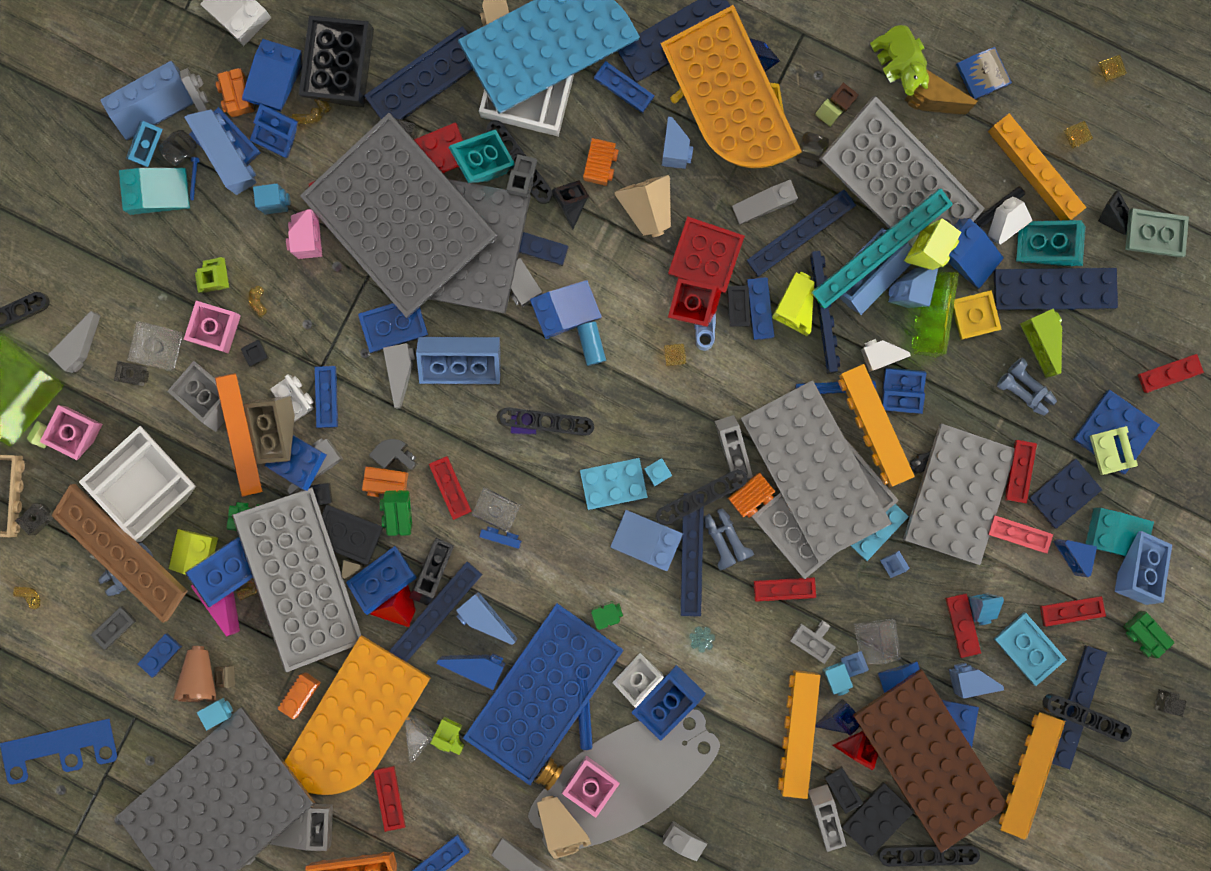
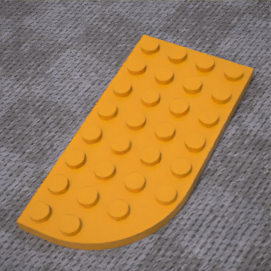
[661,5,802,168]
[284,635,431,795]

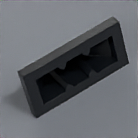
[1098,191,1129,235]

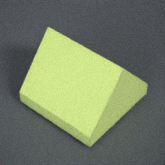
[815,99,843,127]
[27,421,47,448]

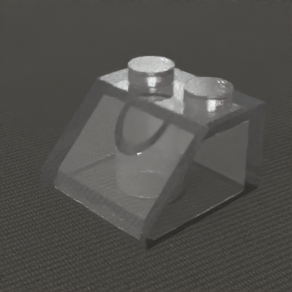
[127,321,183,372]

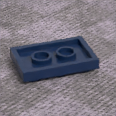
[1028,459,1102,529]

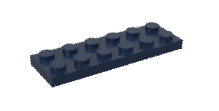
[617,0,730,83]
[364,26,473,123]
[994,268,1118,310]

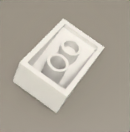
[200,0,271,46]

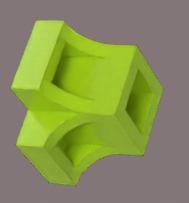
[195,257,229,293]
[430,717,465,755]

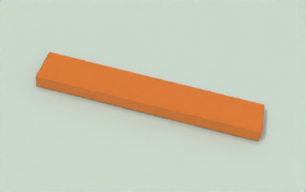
[215,373,262,497]

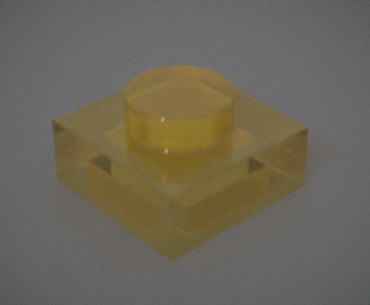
[1099,55,1127,82]
[1064,121,1093,149]
[664,343,686,366]

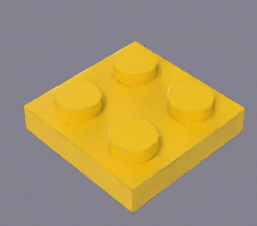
[951,290,1002,340]

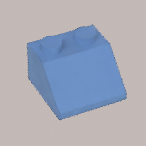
[662,117,693,169]
[888,267,938,308]
[949,663,1004,699]

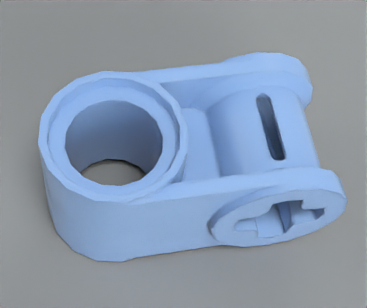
[694,313,716,351]

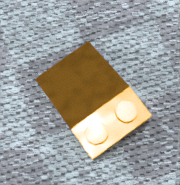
[905,70,977,115]

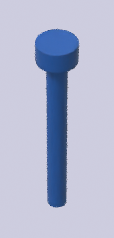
[190,157,200,200]

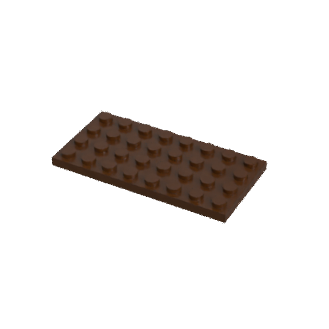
[853,669,1008,853]

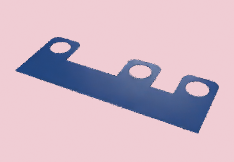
[0,719,117,784]

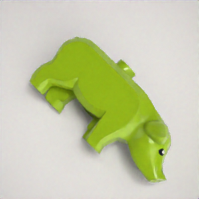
[870,25,929,96]

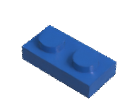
[479,526,522,549]
[138,633,182,678]

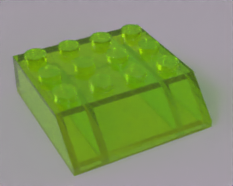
[0,333,64,447]

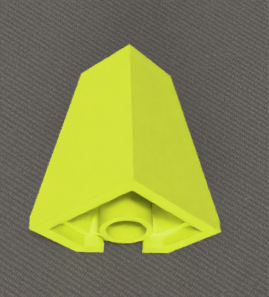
[772,272,814,336]

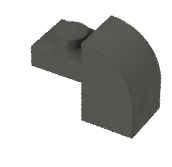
[507,154,537,197]
[369,439,418,470]

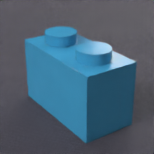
[126,121,163,167]
[253,184,291,215]

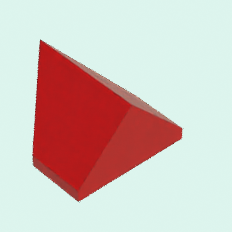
[370,585,416,627]
[832,731,878,770]

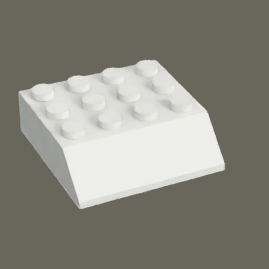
[479,74,574,137]
[79,426,196,542]

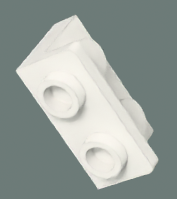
[270,374,314,422]

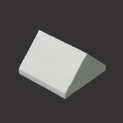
[612,653,664,708]

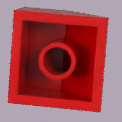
[668,278,721,327]

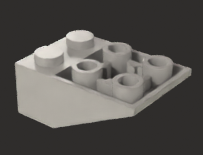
[270,804,333,851]

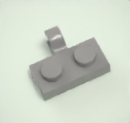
[180,68,209,112]
[790,620,836,664]

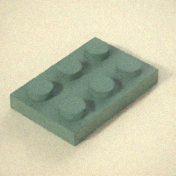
[1125,208,1189,258]

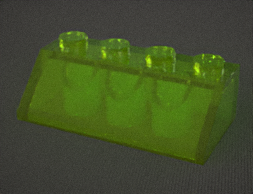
[912,272,959,358]

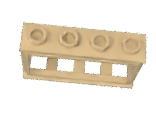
[0,455,25,537]

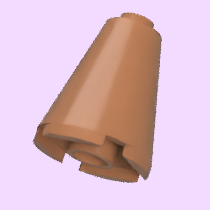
[173,646,216,702]

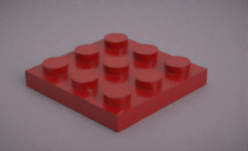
[668,216,745,294]

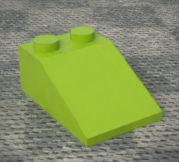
[1020,309,1062,378]

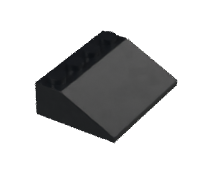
[299,15,374,108]

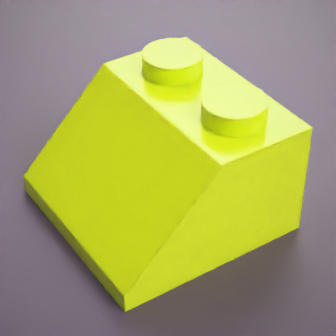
[904,218,962,270]
[169,529,218,575]

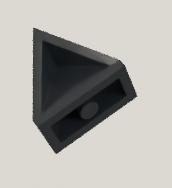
[552,180,589,230]

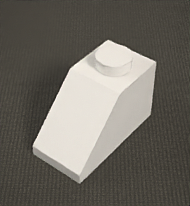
[988,197,1032,245]
[861,339,911,372]

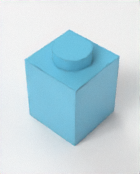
[644,458,672,486]
[822,662,853,696]
[197,698,233,731]

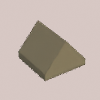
[342,560,364,579]
[215,665,235,688]

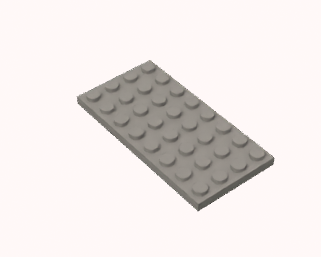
[819,96,985,247]
[741,380,892,562]
[232,488,361,672]

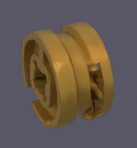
[534,757,564,791]

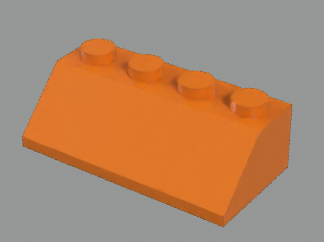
[305,852,397,871]

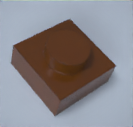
[830,82,859,112]

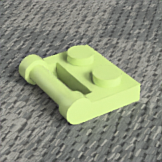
[1090,426,1138,475]

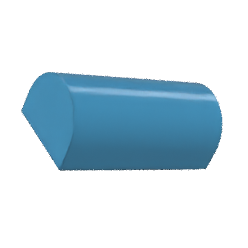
[577,322,606,366]

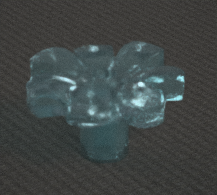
[689,626,715,653]

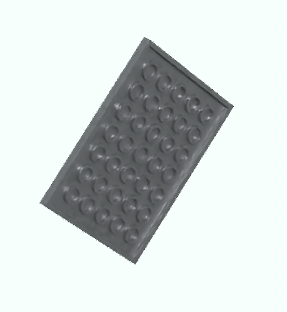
[300,113,498,318]
[117,707,315,871]

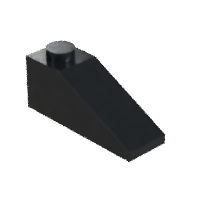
[409,537,454,606]

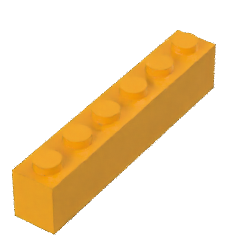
[988,113,1087,221]
[838,364,915,488]
[778,670,820,799]
[999,712,1066,840]

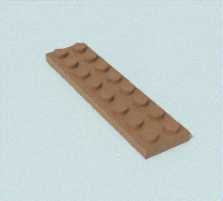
[51,484,188,623]

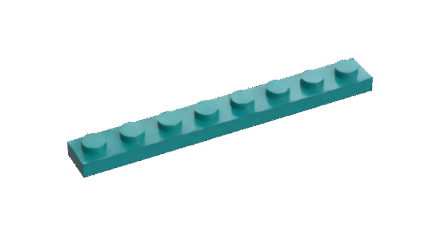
[811,188,953,309]

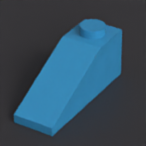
[968,593,1004,625]

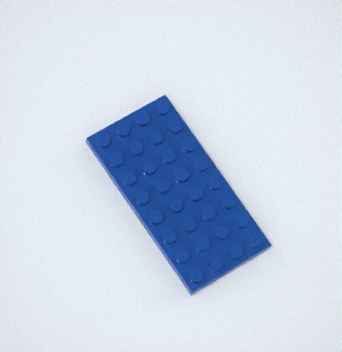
[463,603,624,785]

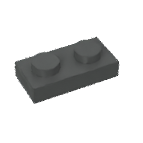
[91,606,136,650]

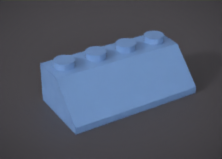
[100,61,194,140]
[184,109,257,195]
[839,228,911,315]
[416,337,500,384]

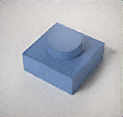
[880,551,909,578]
[841,651,869,677]

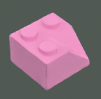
[286,209,322,259]
[184,301,241,354]
[40,405,103,460]
[562,756,620,818]

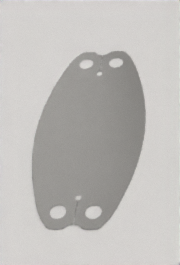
[528,709,720,849]

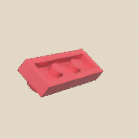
[988,515,1053,554]

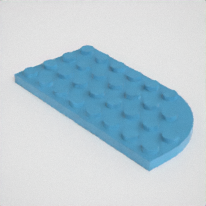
[458,0,640,114]

